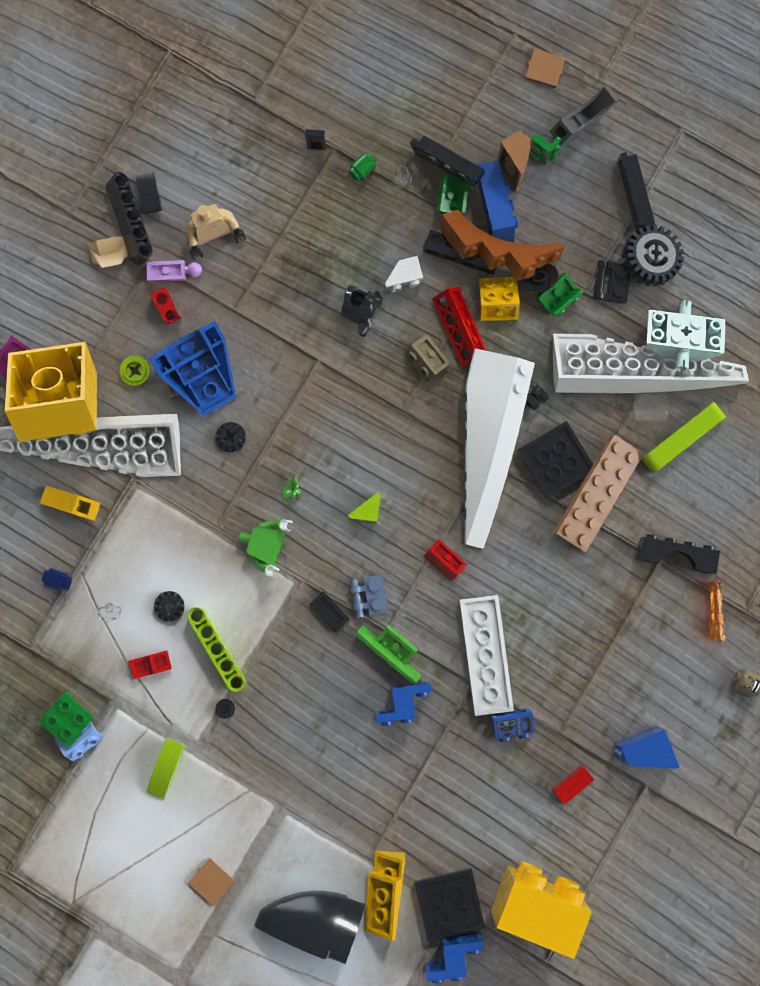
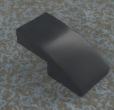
[136,172,162,215]

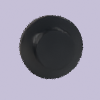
[215,699,235,719]

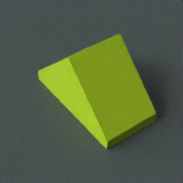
[348,492,381,523]

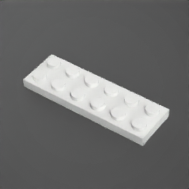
[459,595,514,716]

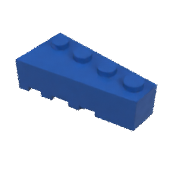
[478,160,518,243]

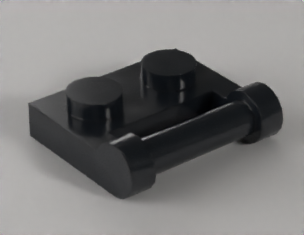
[593,260,631,304]

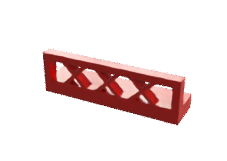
[432,287,487,367]

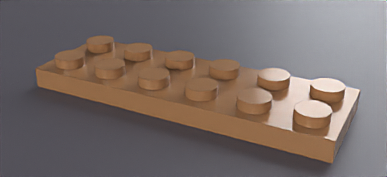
[553,434,643,553]

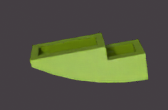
[146,737,186,799]

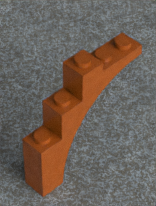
[439,210,565,281]

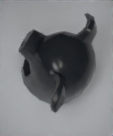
[340,285,382,337]

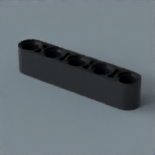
[106,172,153,265]

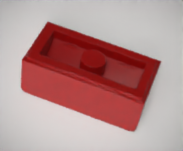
[424,539,467,581]
[552,765,594,805]

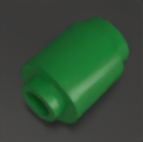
[348,153,376,181]

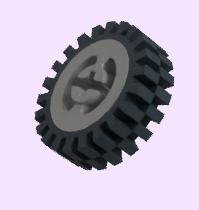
[622,225,684,287]

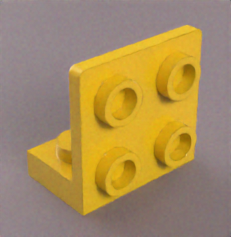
[479,277,520,321]

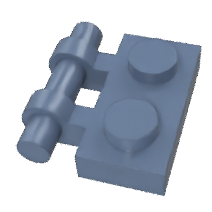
[349,574,388,618]

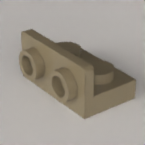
[405,335,450,382]

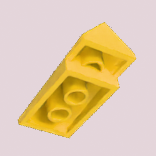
[364,851,405,941]

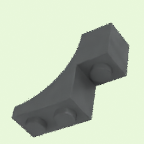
[549,85,619,146]

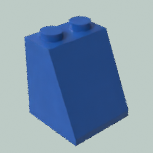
[613,726,680,769]

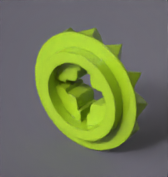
[120,356,151,386]

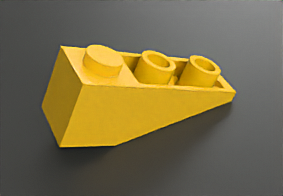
[40,485,101,521]

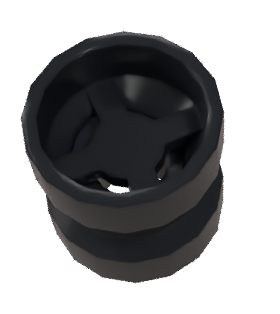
[526,384,549,411]

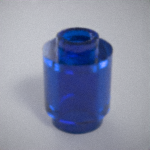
[41,568,72,592]

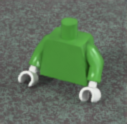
[238,519,292,579]

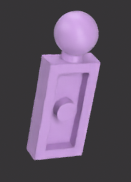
[146,260,202,282]

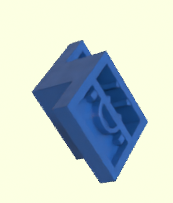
[375,681,432,726]
[425,932,484,983]

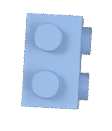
[54,722,103,761]

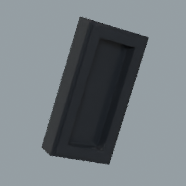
[305,129,327,150]
[310,591,349,632]

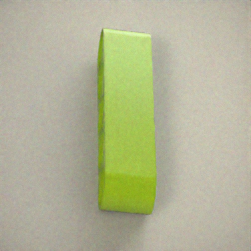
[641,402,726,474]
[188,607,246,692]

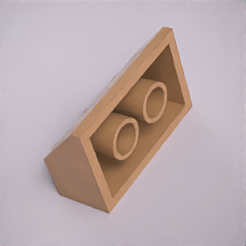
[496,130,531,191]

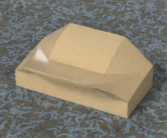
[89,237,129,268]

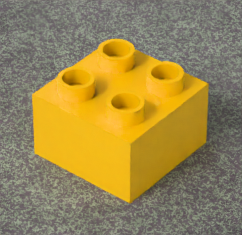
[5,342,97,442]
[491,861,592,959]

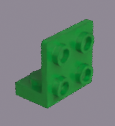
[39,690,94,747]

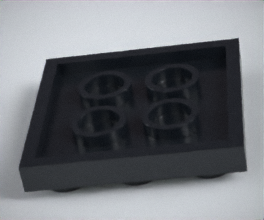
[517,421,593,499]
[414,868,485,941]

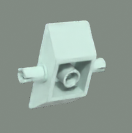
[646,300,725,372]

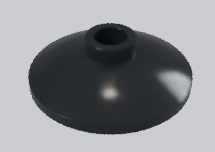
[521,263,559,292]

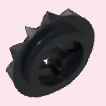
[215,422,246,452]
[153,591,185,622]

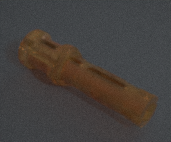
[708,581,726,640]

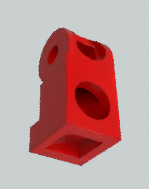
[150,286,181,325]

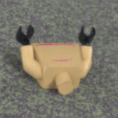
[185,204,246,261]

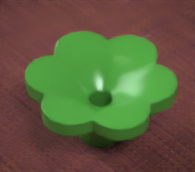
[281,477,301,500]

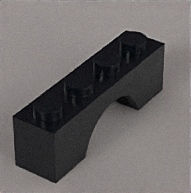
[637,534,720,574]

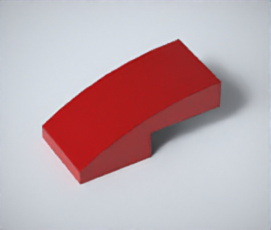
[128,650,172,680]

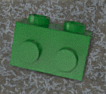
[529,134,561,165]
[436,174,470,215]
[536,273,583,316]

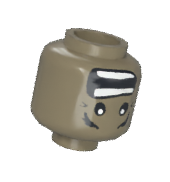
[732,669,760,698]

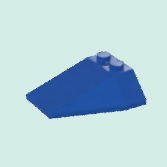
[148,321,236,416]

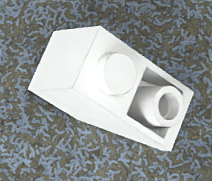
[385,256,423,292]

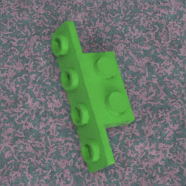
[355,625,421,685]

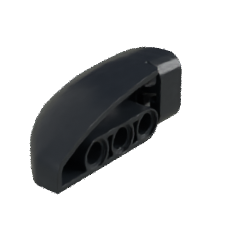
[254,891,365,964]

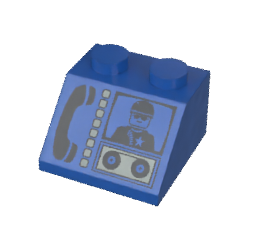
[490,708,534,742]

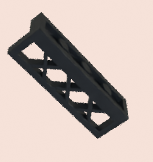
[410,136,485,187]
[617,152,655,231]
[423,229,496,275]

